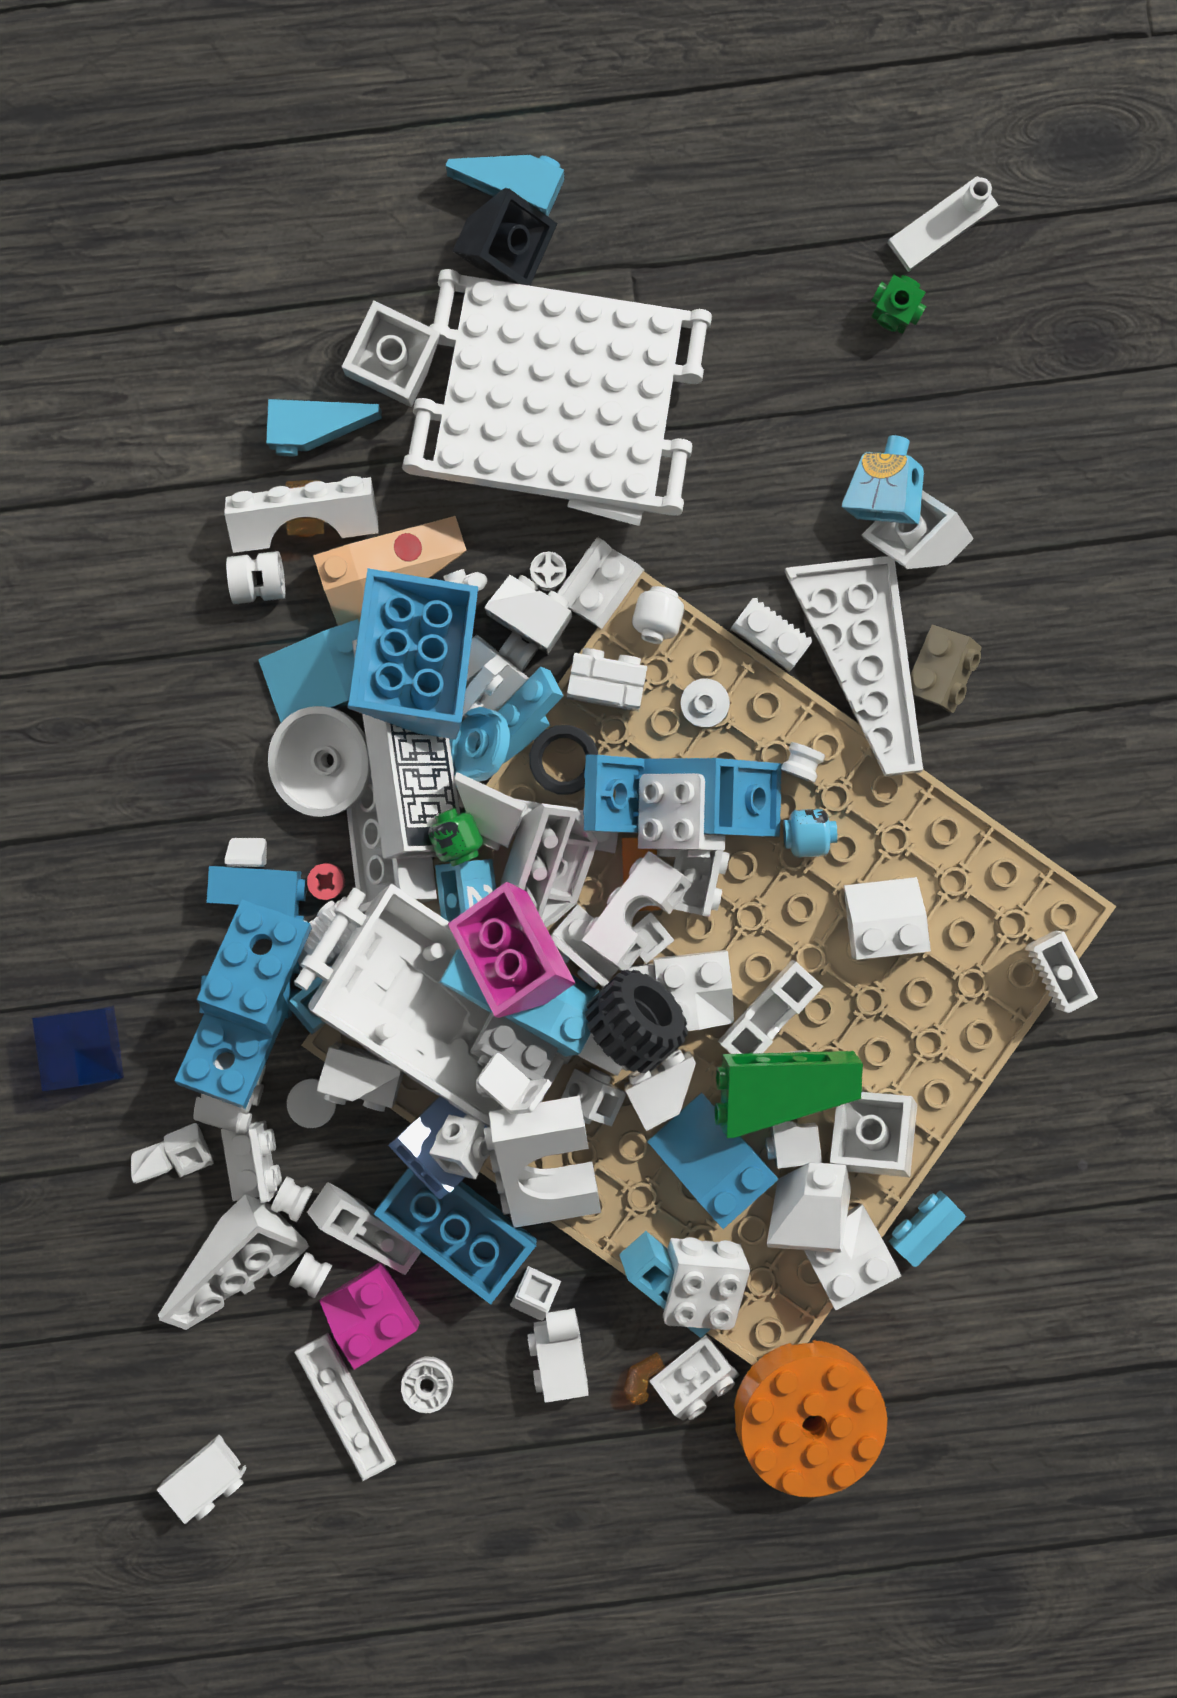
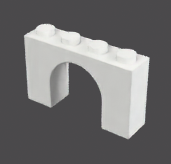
[484,1096,601,1228]

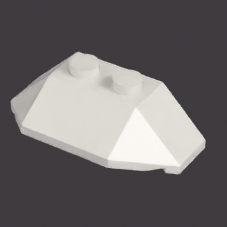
[501,803,598,927]

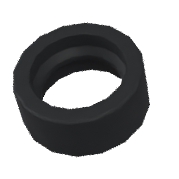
[529,725,598,795]

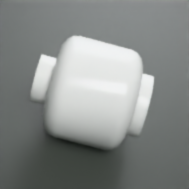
[632,586,684,644]

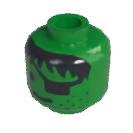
[428,808,483,866]

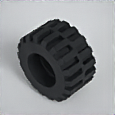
[585,969,688,1073]

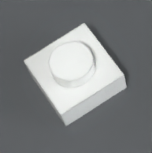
[632,912,674,964]

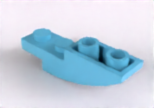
[453,667,563,788]

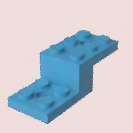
[174,899,312,1110]

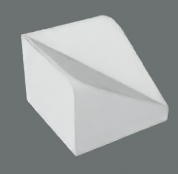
[131,1141,173,1184]

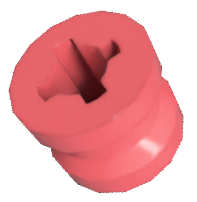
[307,863,345,900]

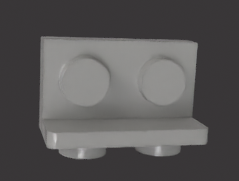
[470,1012,558,1080]

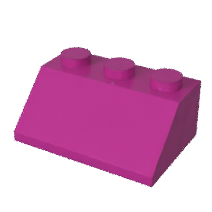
[448,882,576,1018]

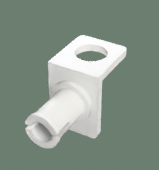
[476,1053,552,1114]

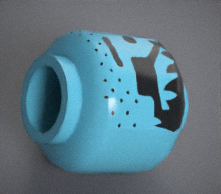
[783,809,837,858]

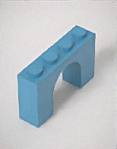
[199,866,307,1019]

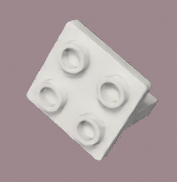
[462,635,529,720]

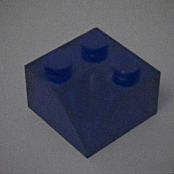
[32,1006,124,1091]

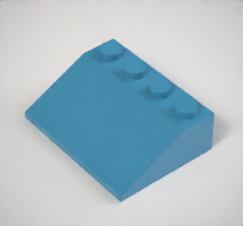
[348,568,478,740]

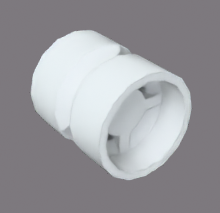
[226,551,285,604]

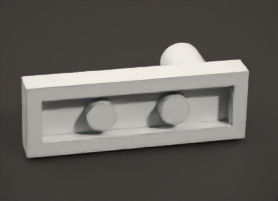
[887,176,999,272]

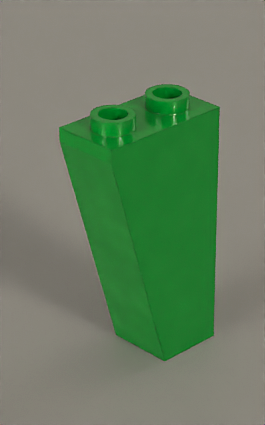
[714,1051,863,1138]

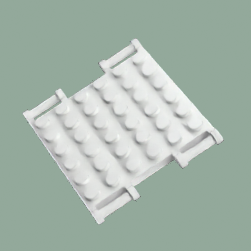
[402,269,712,516]

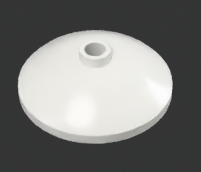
[268,706,371,817]

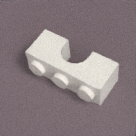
[582,851,691,971]
[718,960,823,1054]
[765,1050,822,1169]

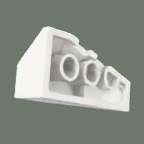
[158,1194,309,1330]

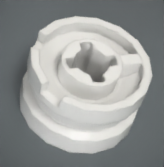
[401,1356,453,1413]

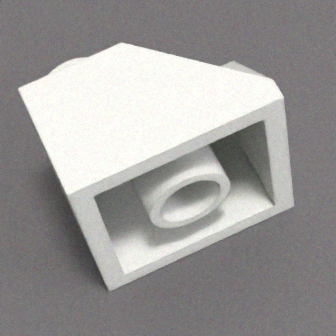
[342,301,441,407]
[485,575,572,654]
[653,950,734,1031]
[316,1042,404,1111]
[830,1092,917,1177]
[804,1204,901,1310]

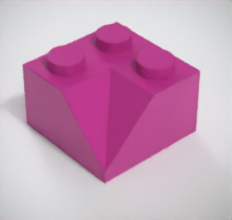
[319,1262,420,1370]

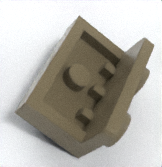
[910,625,981,713]

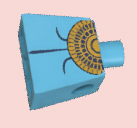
[842,435,924,525]

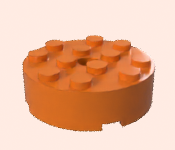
[734,1340,887,1497]

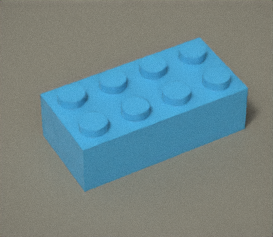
[374,1167,537,1305]

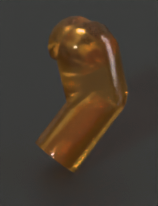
[624,1352,666,1405]

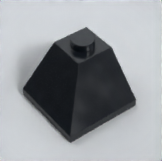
[453,188,558,286]

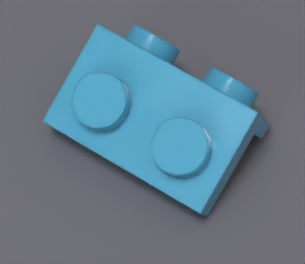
[889,1190,965,1267]

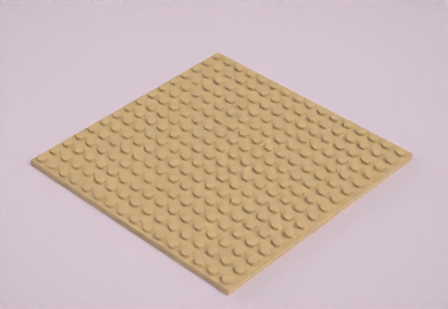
[301,571,1116,1365]

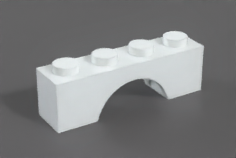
[225,476,378,553]

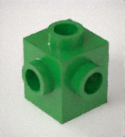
[871,275,926,334]

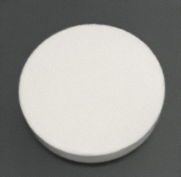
[680,679,730,728]
[287,1079,336,1128]

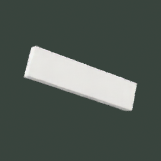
[295,1333,396,1481]

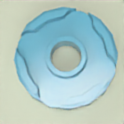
[449,707,510,782]

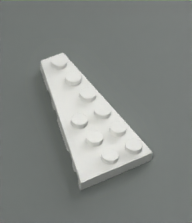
[784,556,923,777]

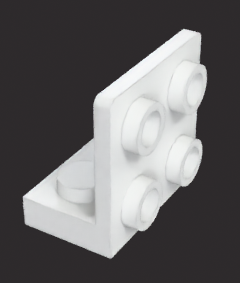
[550,904,618,988]
[221,1121,282,1203]

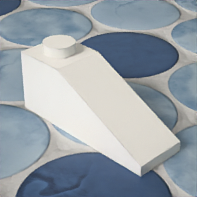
[307,1182,421,1275]

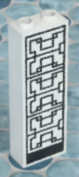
[352,639,460,859]

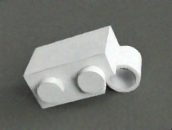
[528,1308,589,1403]

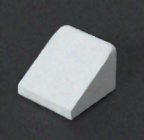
[225,838,267,867]
[164,1123,214,1178]
[510,1266,561,1320]

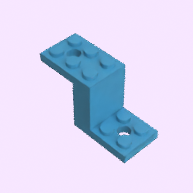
[583,755,782,837]

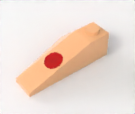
[313,516,467,626]

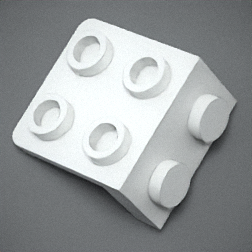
[638,773,725,858]
[663,1237,750,1330]

